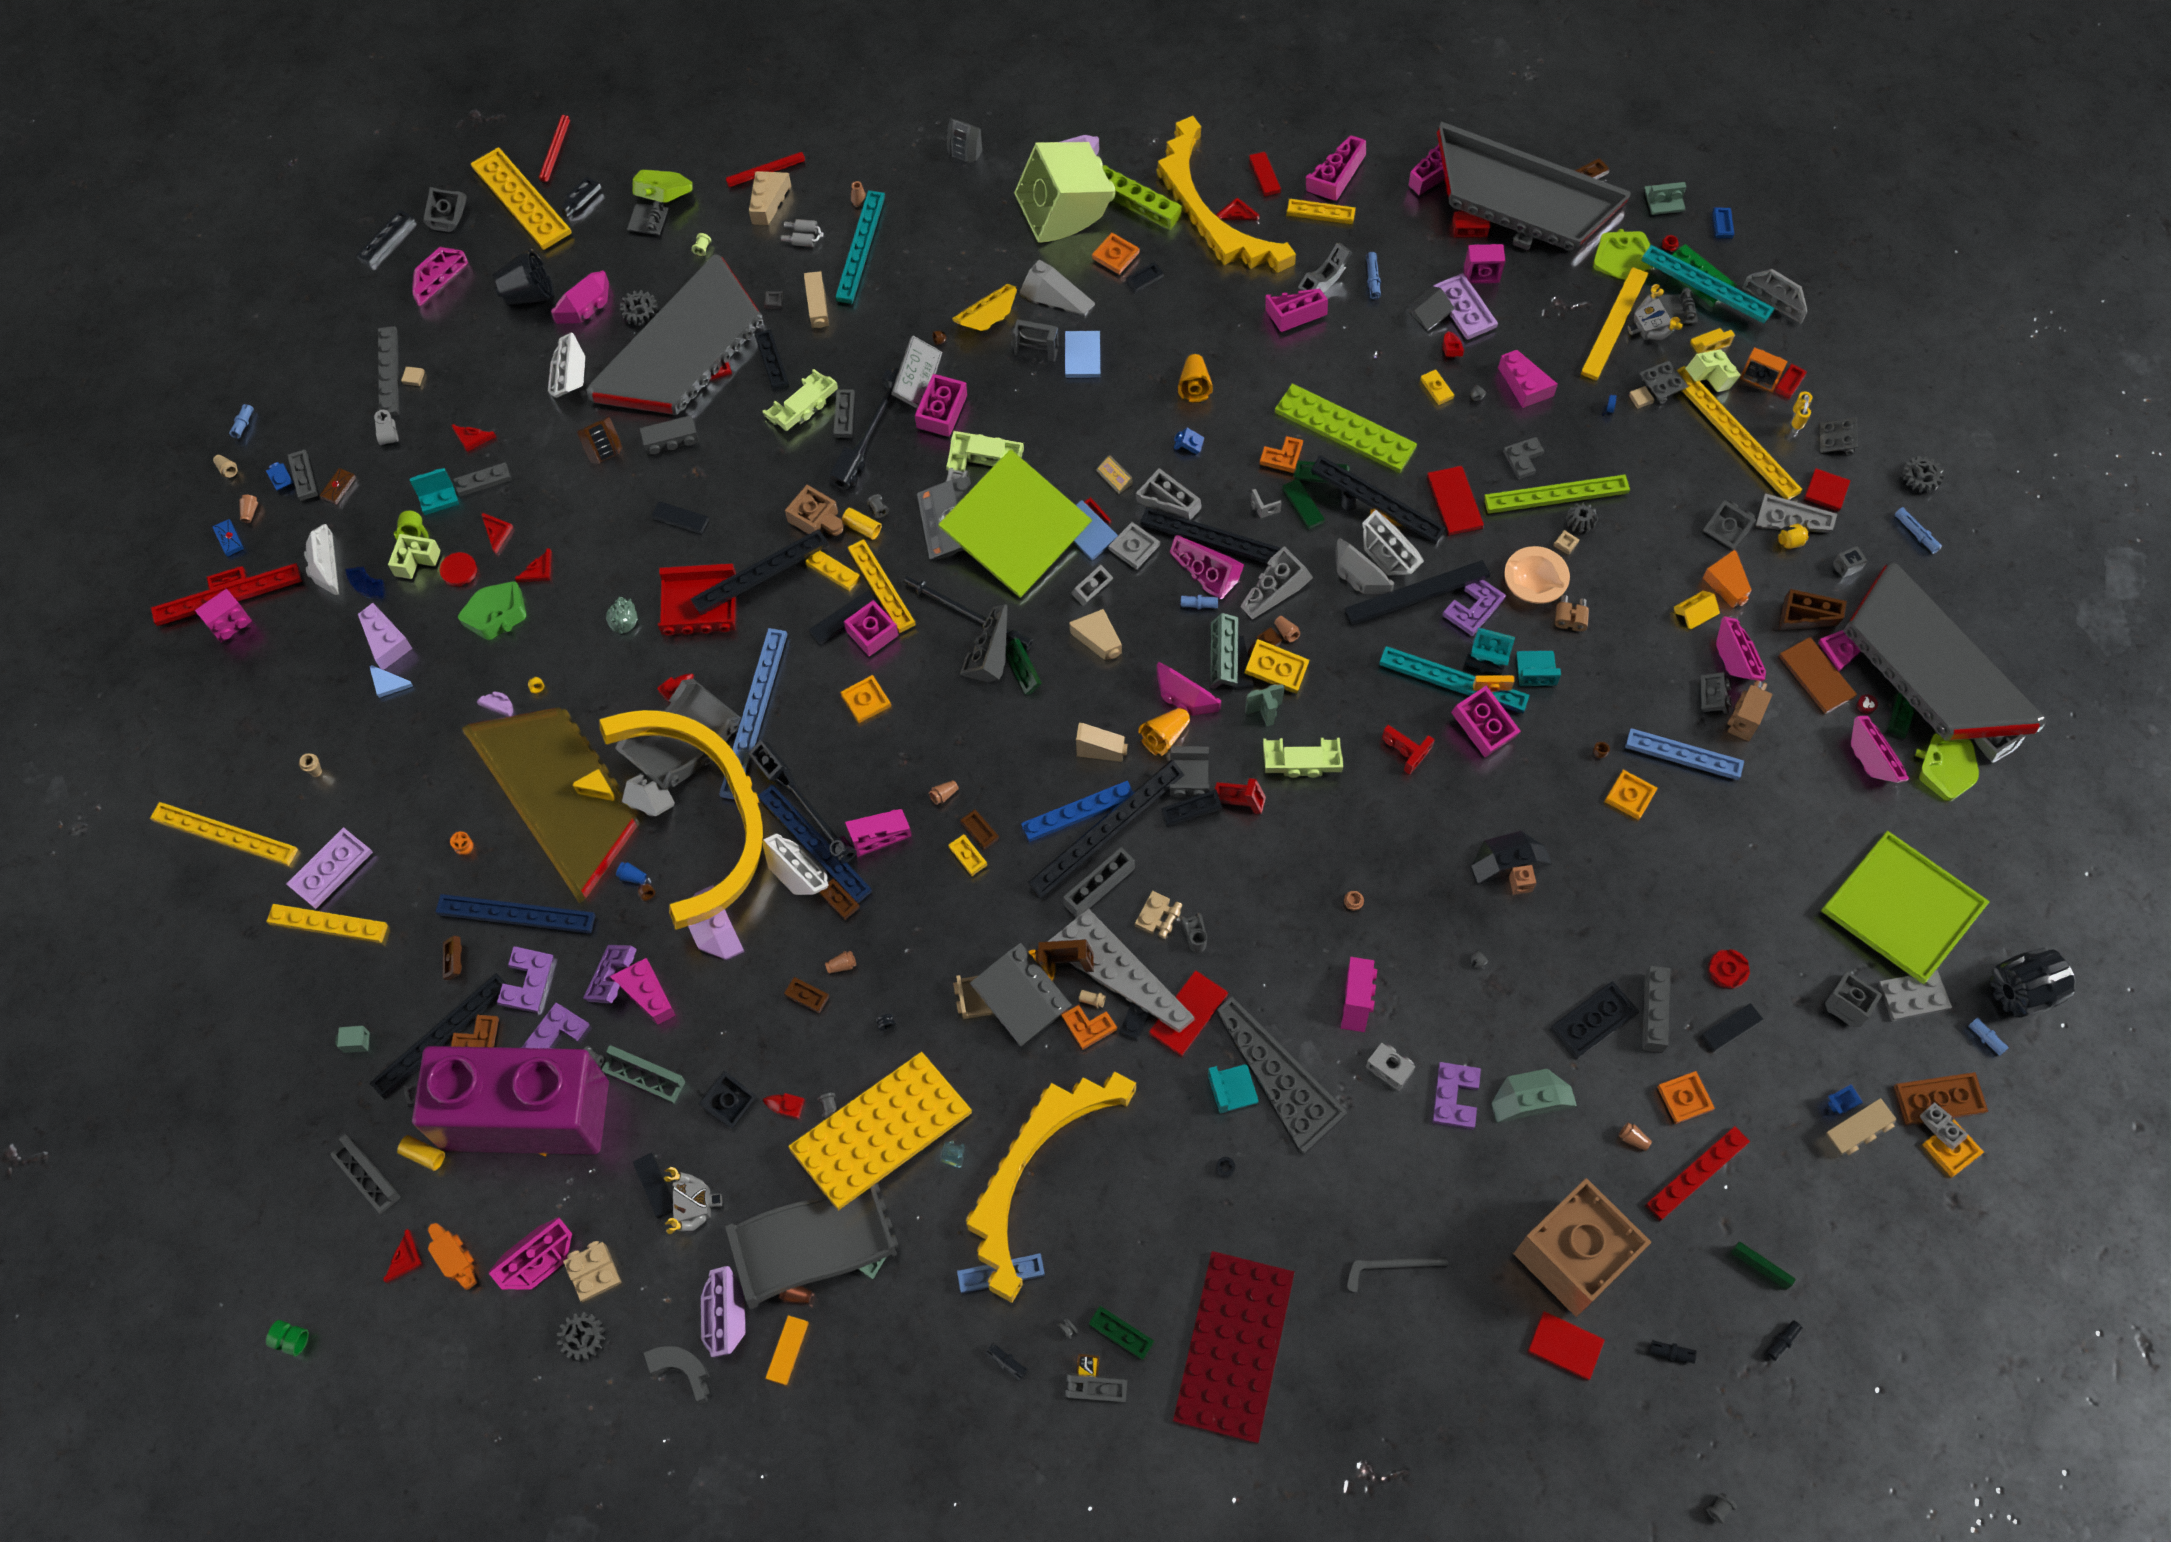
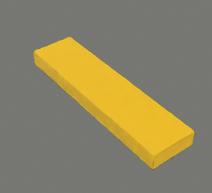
[1286,199,1356,225]

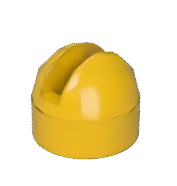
[528,677,544,693]

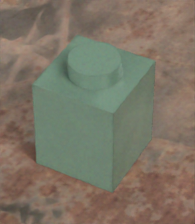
[335,1026,370,1053]

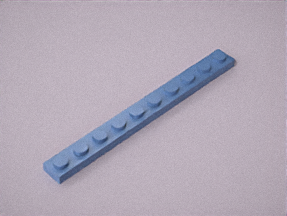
[719,628,787,800]

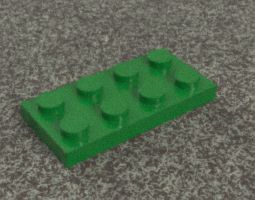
[1672,244,1737,308]

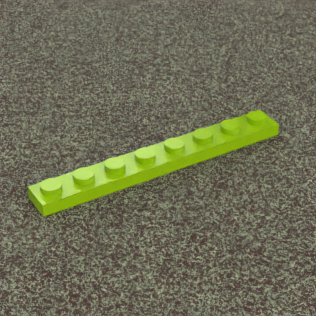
[1484,474,1630,514]

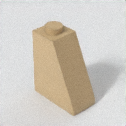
[804,271,829,328]
[1069,609,1122,660]
[1076,723,1128,762]

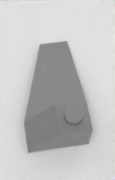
[1240,546,1313,619]

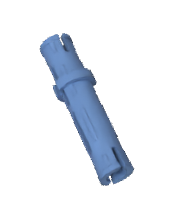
[1366,252,1381,299]
[1894,507,1942,554]

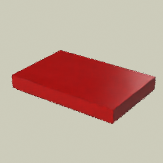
[1528,1311,1605,1381]

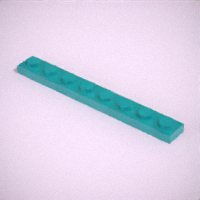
[835,190,885,304]
[1641,245,1774,324]
[1379,646,1530,714]

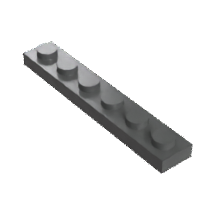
[378,326,399,416]

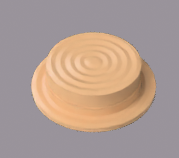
[1504,546,1570,604]

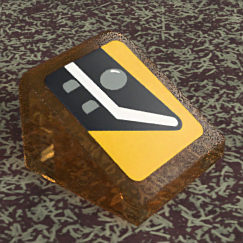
[1076,1354,1100,1376]

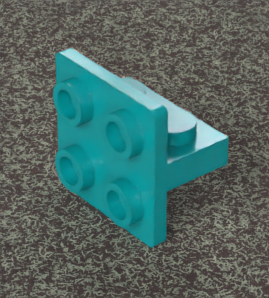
[1471,627,1515,666]

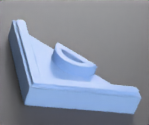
[369,665,413,698]

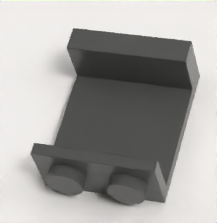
[1170,746,1209,798]

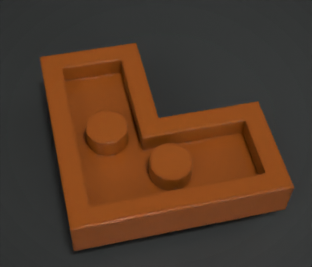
[451,1015,499,1047]

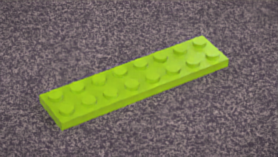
[1275,383,1417,473]

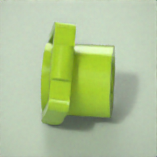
[394,511,429,540]

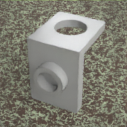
[1251,489,1281,519]

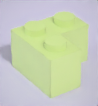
[1685,349,1741,392]
[388,534,441,579]

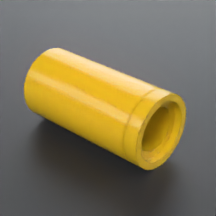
[841,507,882,540]
[397,1135,445,1171]

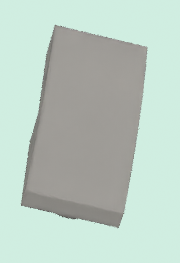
[1920,1103,1968,1150]

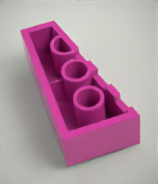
[1408,144,1445,195]

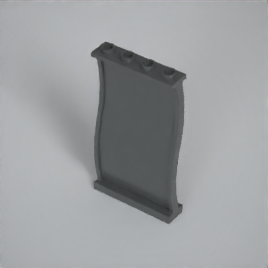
[725,1182,898,1309]

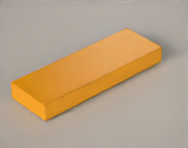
[766,1315,809,1386]

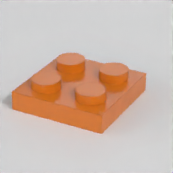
[1092,233,1139,275]
[1657,1071,1715,1124]

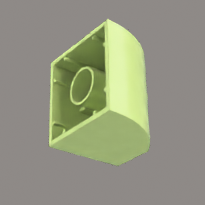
[1014,142,1115,242]

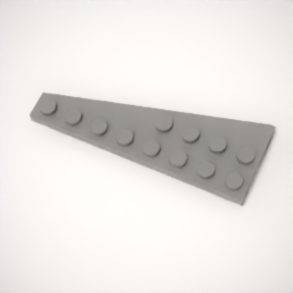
[1048,908,1195,1033]

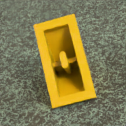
[573,769,615,801]

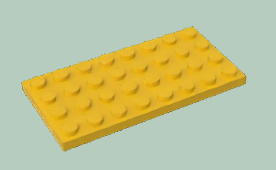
[788,1052,972,1211]

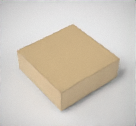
[401,367,425,386]
[1629,386,1654,409]
[1553,530,1580,555]

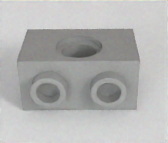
[1071,565,1113,606]
[1366,1042,1415,1091]

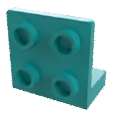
[409,468,459,515]
[1516,651,1561,686]
[1208,1064,1259,1114]

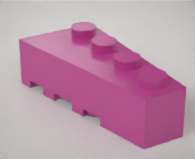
[1306,135,1366,201]

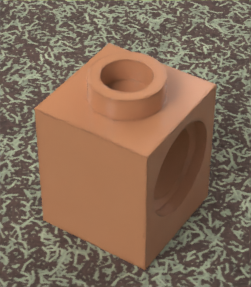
[1509,865,1537,895]

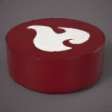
[1857,694,1878,714]

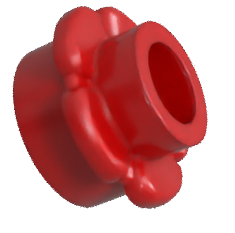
[1662,235,1679,251]

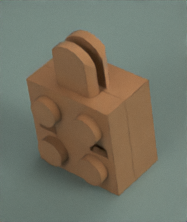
[785,485,843,536]
[1727,680,1773,741]

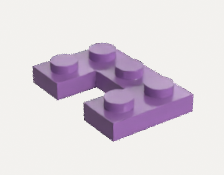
[1442,580,1506,636]
[583,945,637,1003]
[497,946,553,1013]
[522,1003,589,1048]
[1433,1062,1481,1130]

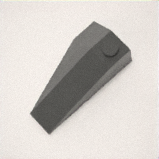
[960,604,1007,682]

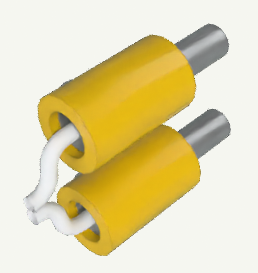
[1791,392,1812,434]

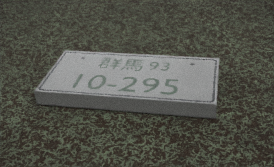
[891,336,942,409]

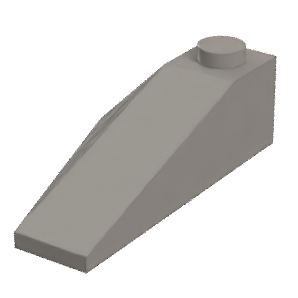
[1019,259,1095,316]

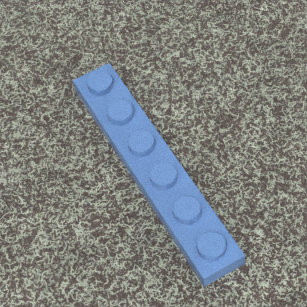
[1625,728,1744,780]

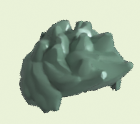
[606,597,638,634]

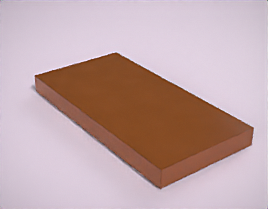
[1778,637,1857,714]
[1894,1072,1989,1125]

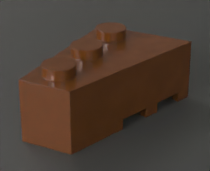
[1778,589,1847,631]

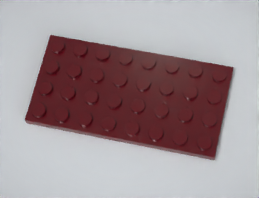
[1173,1251,1295,1444]

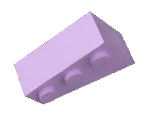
[358,603,412,670]

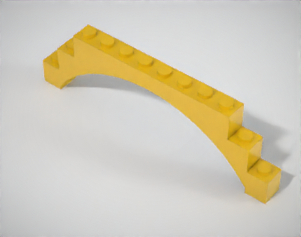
[1156,116,1296,273]
[966,1072,1136,1303]

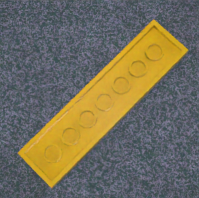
[470,147,572,250]

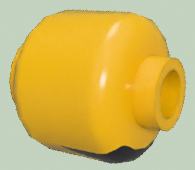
[1778,524,1808,549]

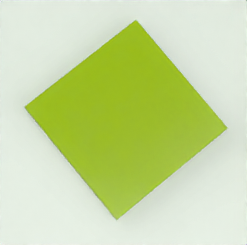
[938,449,1092,598]
[1821,830,1990,985]

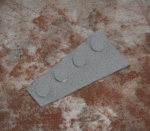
[1754,493,1837,533]

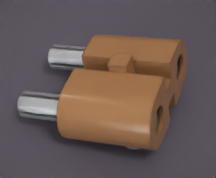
[1555,595,1589,632]

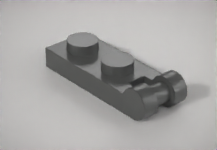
[1065,1373,1127,1402]

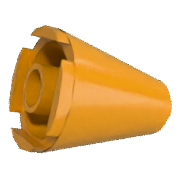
[1178,354,1213,403]
[1138,708,1190,756]

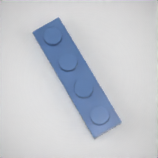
[957,1253,1045,1294]

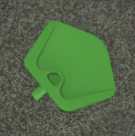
[458,582,526,640]

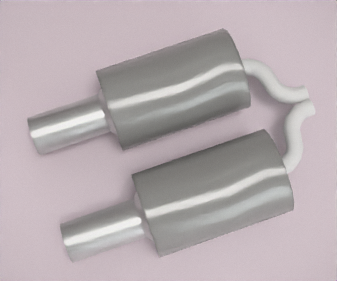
[781,219,823,247]

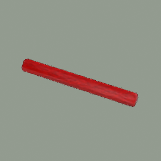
[539,115,570,182]
[726,152,805,187]

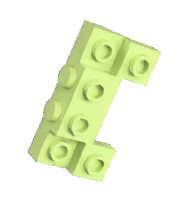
[763,369,838,431]
[946,431,1024,472]
[1263,738,1343,778]

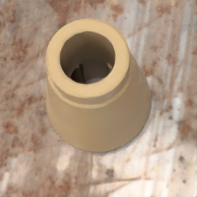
[213,455,238,478]
[299,753,322,777]

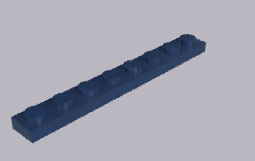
[758,784,872,903]
[436,894,595,934]

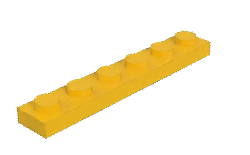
[848,539,916,633]
[266,904,388,943]

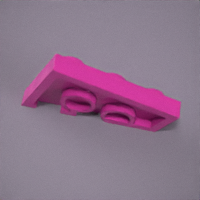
[1818,630,1861,672]

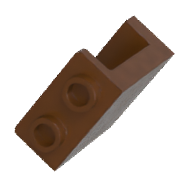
[1035,939,1094,974]

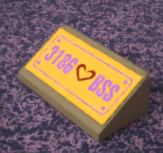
[1096,455,1133,494]

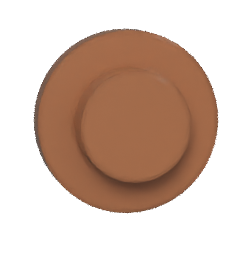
[1344,891,1364,910]

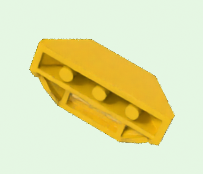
[952,284,1017,331]

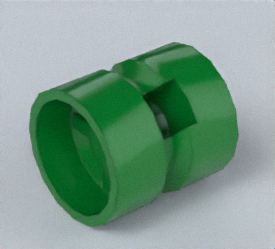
[266,1320,309,1356]

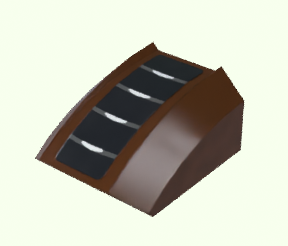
[576,417,622,464]

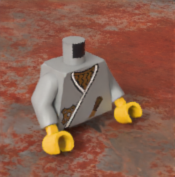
[664,1167,722,1234]

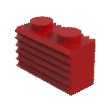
[1452,210,1490,238]

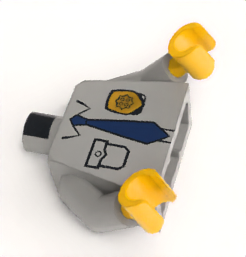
[1627,284,1682,340]

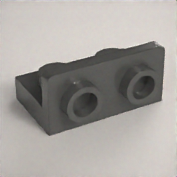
[1701,672,1732,714]

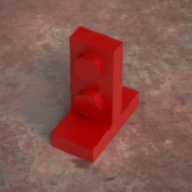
[1382,725,1435,774]
[1215,778,1266,814]

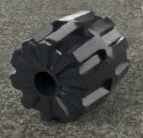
[1990,947,2076,1018]

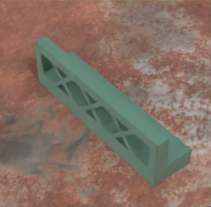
[1210,613,1238,689]
[602,1045,685,1103]

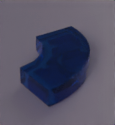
[345,566,385,599]

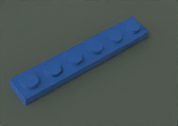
[1021,781,1133,842]

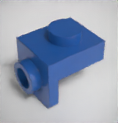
[1174,428,1204,455]
[266,462,294,491]
[1828,1084,1863,1115]

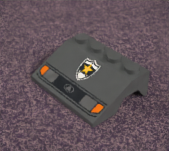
[917,476,972,560]

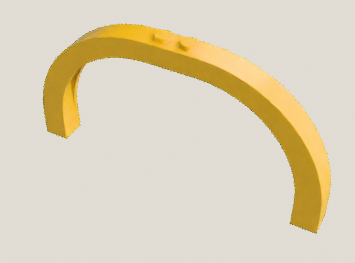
[600,710,763,930]

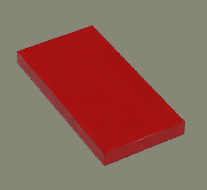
[1427,466,1484,536]
[1149,970,1229,1057]

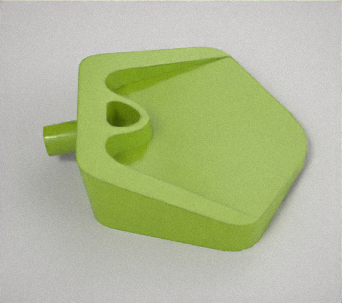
[633,170,693,203]
[1593,229,1655,280]
[1915,734,1979,801]

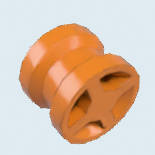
[450,832,473,855]

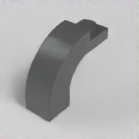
[1298,243,1352,293]
[644,1346,710,1405]

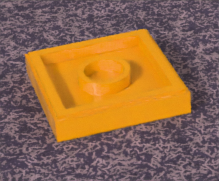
[840,675,891,724]
[1604,769,1658,820]
[1922,1119,1984,1178]

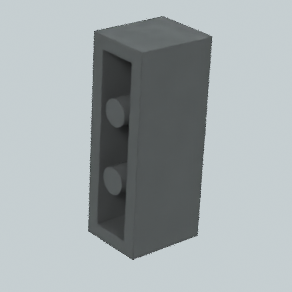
[640,415,699,455]

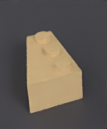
[749,171,791,225]
[1826,1098,1897,1156]

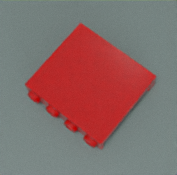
[658,563,736,636]

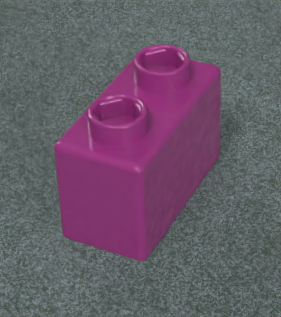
[412,1046,609,1155]

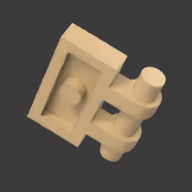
[1135,891,1182,939]

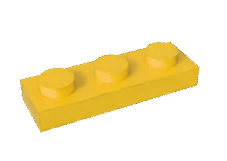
[805,551,861,592]

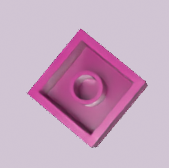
[1464,244,1505,283]
[195,588,252,642]
[844,600,898,657]

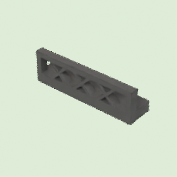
[330,1134,401,1214]

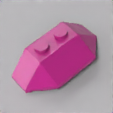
[413,247,468,306]
[551,270,609,324]
[1716,616,1766,682]
[1157,662,1221,716]
[1851,715,1909,783]
[488,1217,572,1290]

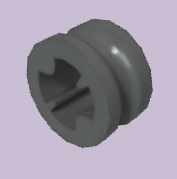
[1057,1317,1078,1339]

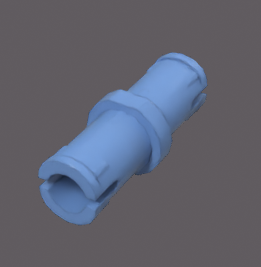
[229,404,254,438]
[1181,595,1218,610]
[1968,1018,2009,1056]

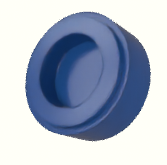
[1607,395,1617,413]

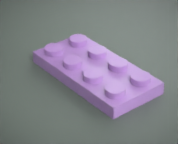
[1433,273,1498,340]
[287,827,373,909]

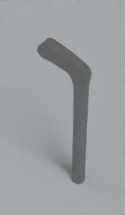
[1347,1257,1448,1293]

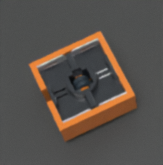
[1740,347,1788,392]

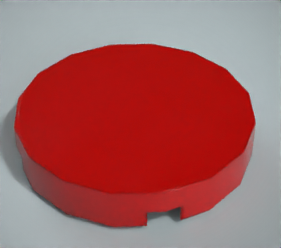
[439,552,478,587]
[1709,949,1750,989]

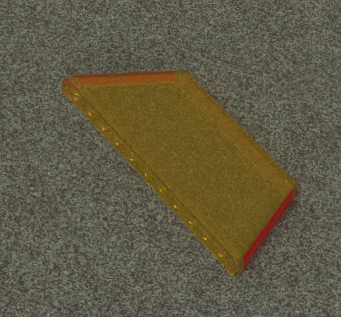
[462,707,640,903]

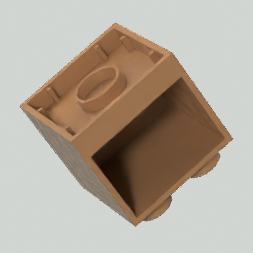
[1513,1178,1652,1317]

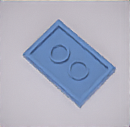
[1073,500,1118,561]

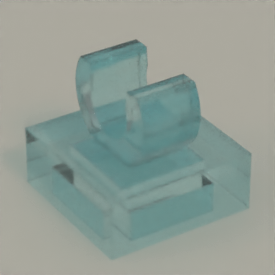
[941,1140,965,1168]

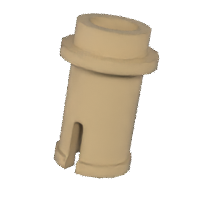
[1079,990,1106,1008]

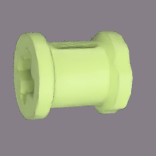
[692,233,711,256]

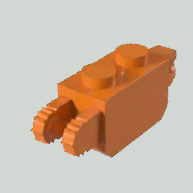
[428,1223,478,1290]

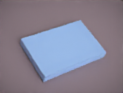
[1065,331,1100,378]

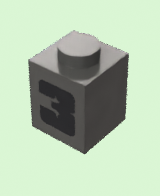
[1833,546,1867,578]

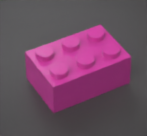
[915,374,967,437]
[1451,686,1521,758]

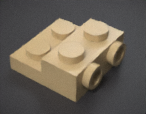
[563,1241,622,1303]

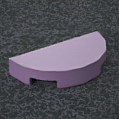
[477,692,513,717]

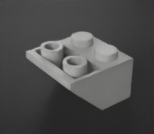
[622,772,675,816]

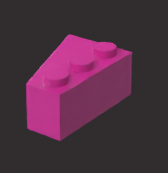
[1265,289,1328,332]
[1498,350,1558,408]
[845,809,912,857]
[1341,957,1377,1032]
[610,958,676,1025]

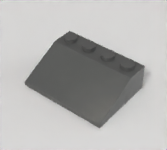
[970,943,1072,1046]

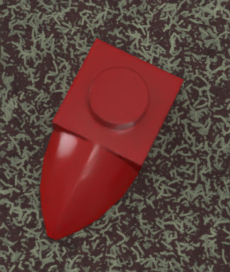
[1443,331,1464,357]
[657,674,694,703]
[763,1093,805,1120]

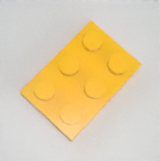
[1244,639,1309,694]

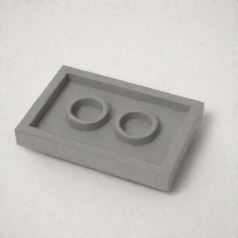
[1878,970,1952,1021]

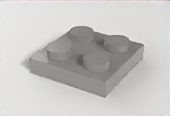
[1109,522,1160,569]

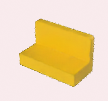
[1690,328,1735,354]
[1674,591,1720,629]

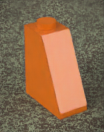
[1703,550,1751,609]

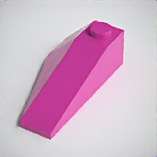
[1170,535,1244,599]

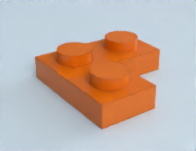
[1260,436,1303,473]
[1062,1005,1117,1050]

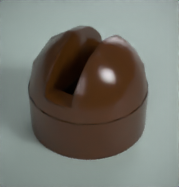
[932,331,947,345]
[1593,742,1610,759]
[638,883,655,901]

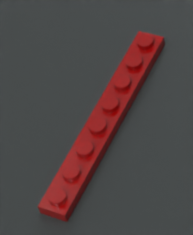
[151,563,302,626]

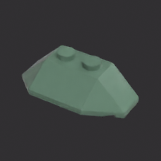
[1491,1069,1577,1123]

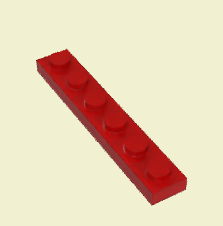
[1645,1126,1750,1221]

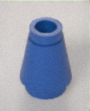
[616,862,647,885]

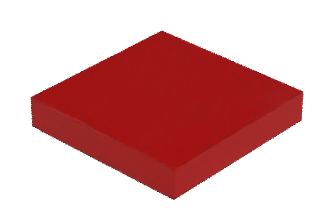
[1804,468,1851,512]

